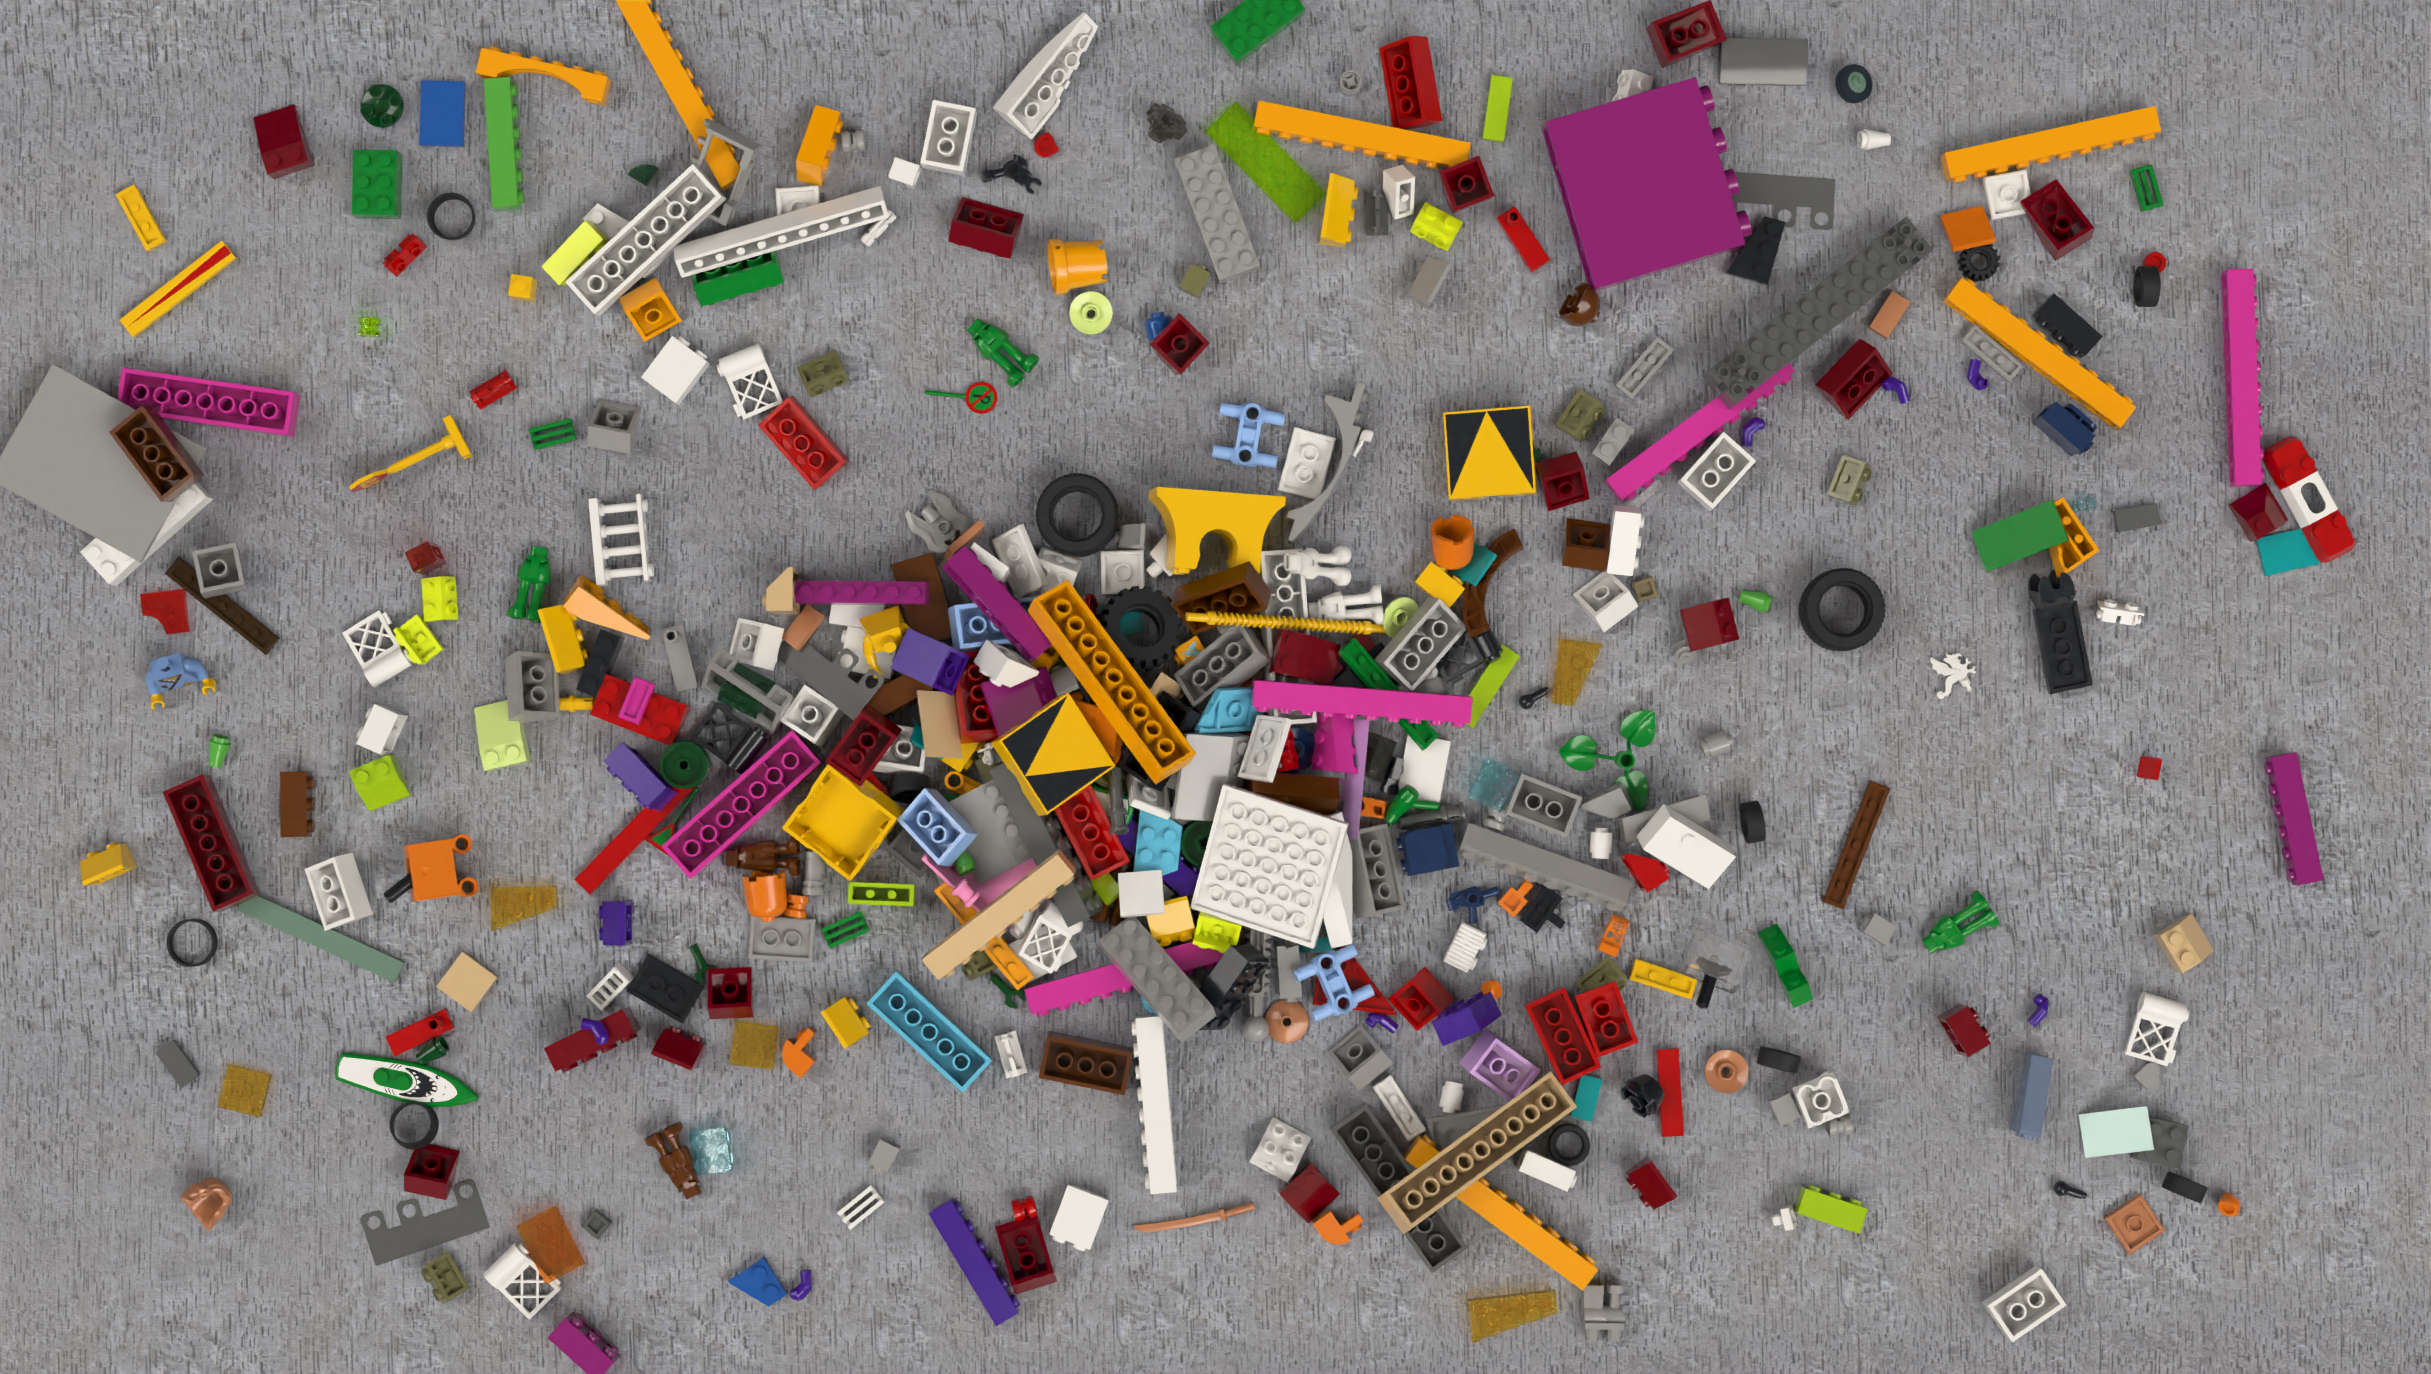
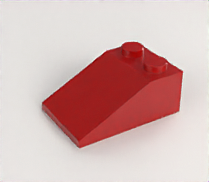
[1574,981,1639,1058]

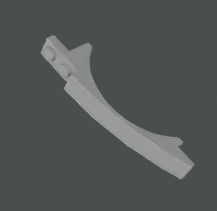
[1287,382,1368,545]

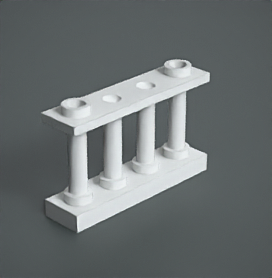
[588,494,654,587]

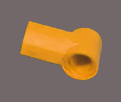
[945,771,982,795]

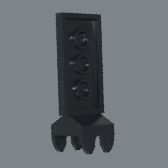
[2028,570,2093,694]

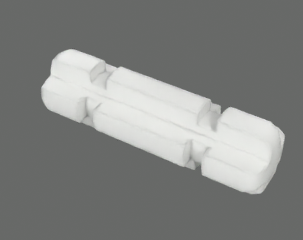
[861,209,896,247]

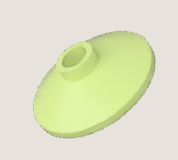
[1069,291,1113,335]
[1383,597,1419,638]

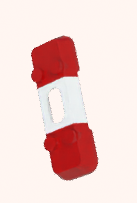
[2262,436,2355,563]

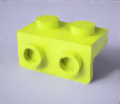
[1410,202,1463,251]
[421,576,458,622]
[393,614,444,665]
[1192,912,1242,954]

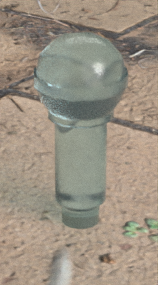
[2070,496,2097,513]

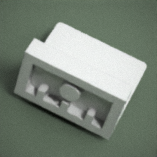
[1028,547,1083,597]
[1249,1118,1311,1183]

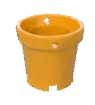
[1048,238,1108,296]

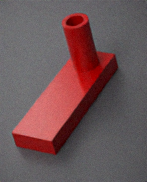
[1496,206,1550,273]
[385,1008,455,1057]

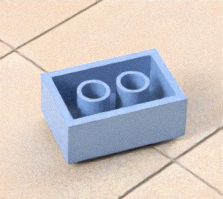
[897,788,978,866]

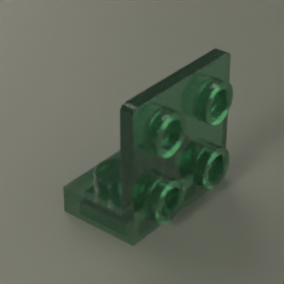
[717,663,776,719]

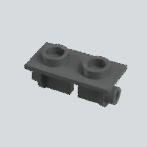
[1366,190,1388,236]

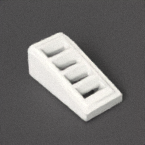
[587,963,634,1011]

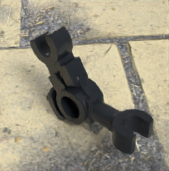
[981,154,1042,195]

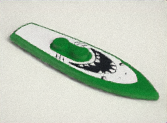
[335,1052,479,1107]

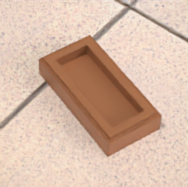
[1868,290,1910,339]
[782,605,825,651]

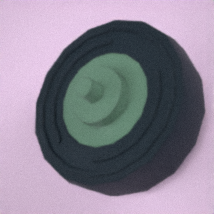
[1835,64,1873,104]

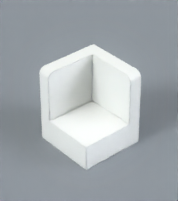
[888,157,921,189]

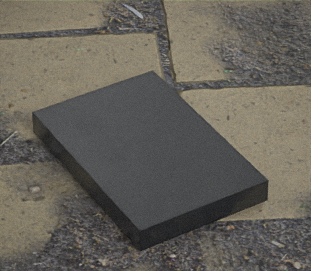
[627,953,705,1024]

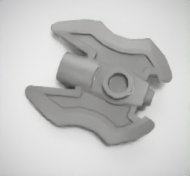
[905,490,968,553]

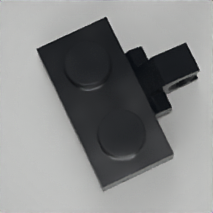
[1520,886,1566,933]

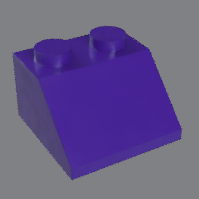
[599,901,632,946]

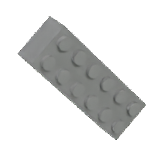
[1174,144,1260,284]
[1098,917,1216,1043]

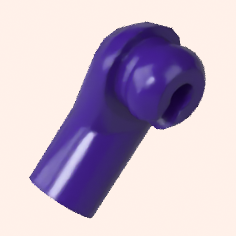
[1967,359,1988,390]
[1882,377,1910,404]
[1742,417,1765,446]
[2027,994,2049,1027]
[1365,1012,1399,1033]
[581,1018,609,1045]
[790,1270,812,1301]

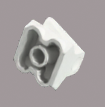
[1792,1071,1849,1129]

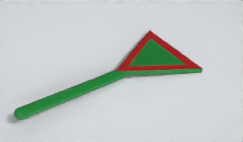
[645,787,699,857]

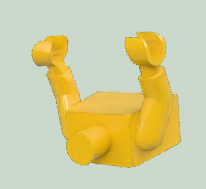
[859,605,911,679]

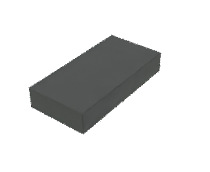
[2113,503,2161,532]
[156,1040,201,1088]

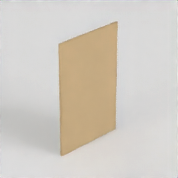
[917,690,963,758]

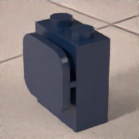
[2032,401,2097,456]
[1396,824,1460,876]

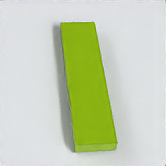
[1465,644,1520,729]

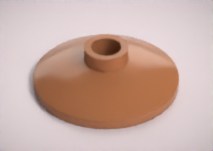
[1265,1000,1308,1043]
[1705,1050,1748,1094]

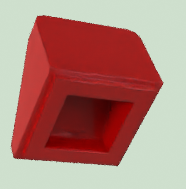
[2137,756,2162,780]

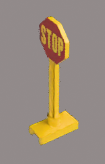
[349,415,472,492]

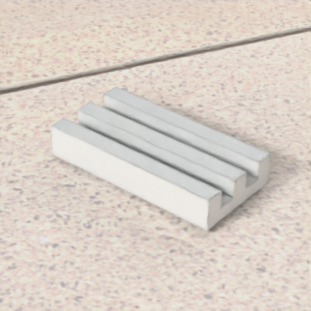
[837,1185,885,1230]

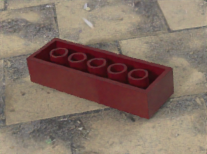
[163,774,260,912]

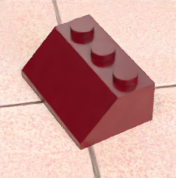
[948,197,1024,259]
[1815,338,1893,420]

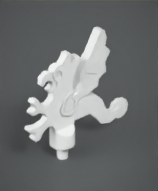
[1930,653,1976,699]

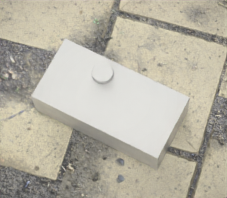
[1637,804,1736,889]

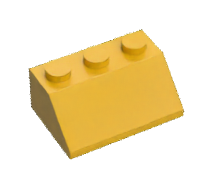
[1319,173,1358,248]
[538,604,590,674]

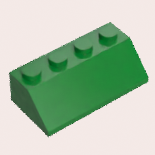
[692,251,784,307]

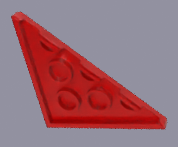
[1313,945,1396,1016]

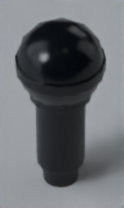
[1519,686,1550,710]
[2054,1181,2087,1199]

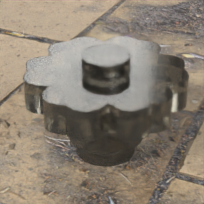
[1146,103,1187,143]

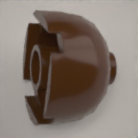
[1559,283,1600,327]

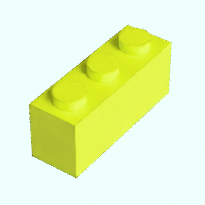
[541,221,609,286]

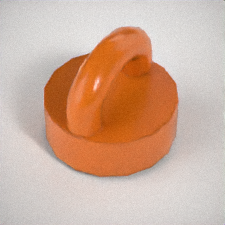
[1480,980,1502,1001]
[2217,1192,2241,1217]

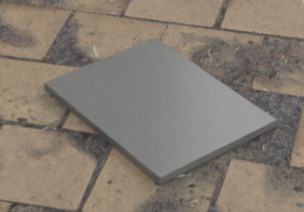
[0,364,206,563]

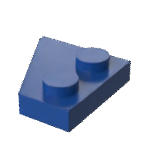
[728,1257,788,1307]

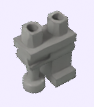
[1582,1283,1624,1342]

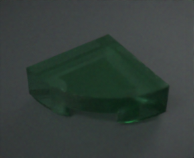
[628,164,658,187]

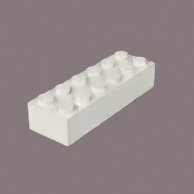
[80,481,213,586]

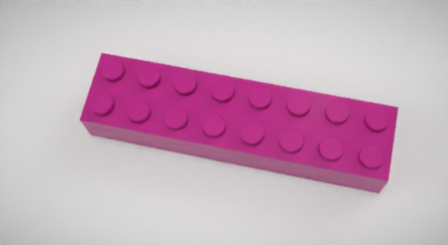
[117,368,301,438]
[661,730,823,879]

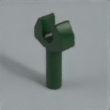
[689,943,716,984]
[989,973,1026,1009]

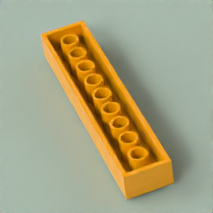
[1028,580,1196,784]
[1403,1135,1598,1291]

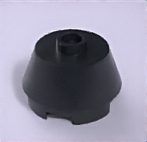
[1621,1074,1665,1118]

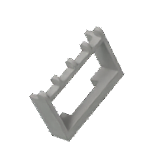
[690,119,761,226]
[701,648,793,736]

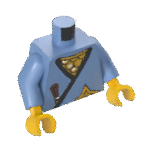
[145,653,216,710]

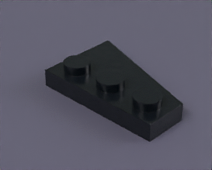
[1725,216,1785,285]

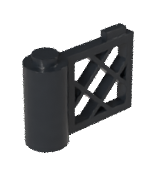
[1436,623,1503,685]
[691,701,768,775]

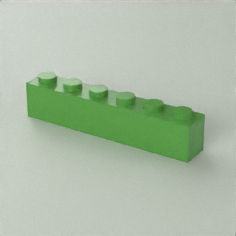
[484,77,525,211]

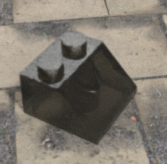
[1364,732,1397,783]

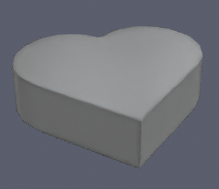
[2133,1062,2160,1091]

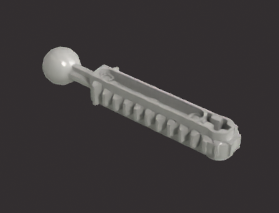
[1242,926,1271,1043]

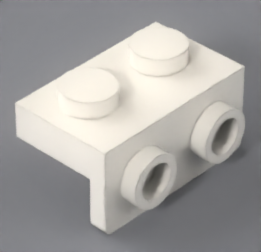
[1612,69,1654,102]

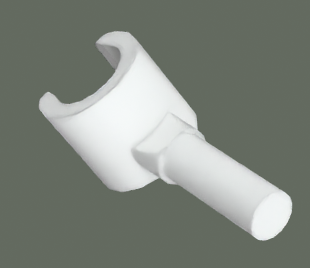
[1352,429,1374,457]

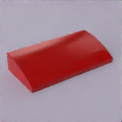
[758,396,850,490]
[1054,784,1130,881]

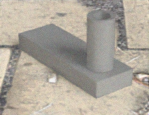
[662,624,699,692]

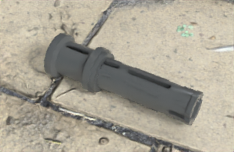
[1107,767,1129,835]
[1400,802,1466,830]

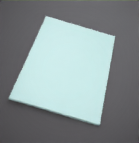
[2078,1106,2154,1158]

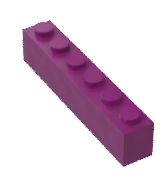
[942,546,1052,664]
[795,581,930,606]
[2264,752,2324,885]

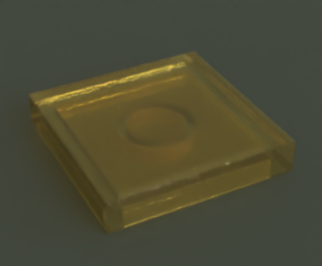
[730,1021,779,1070]
[217,1064,272,1117]

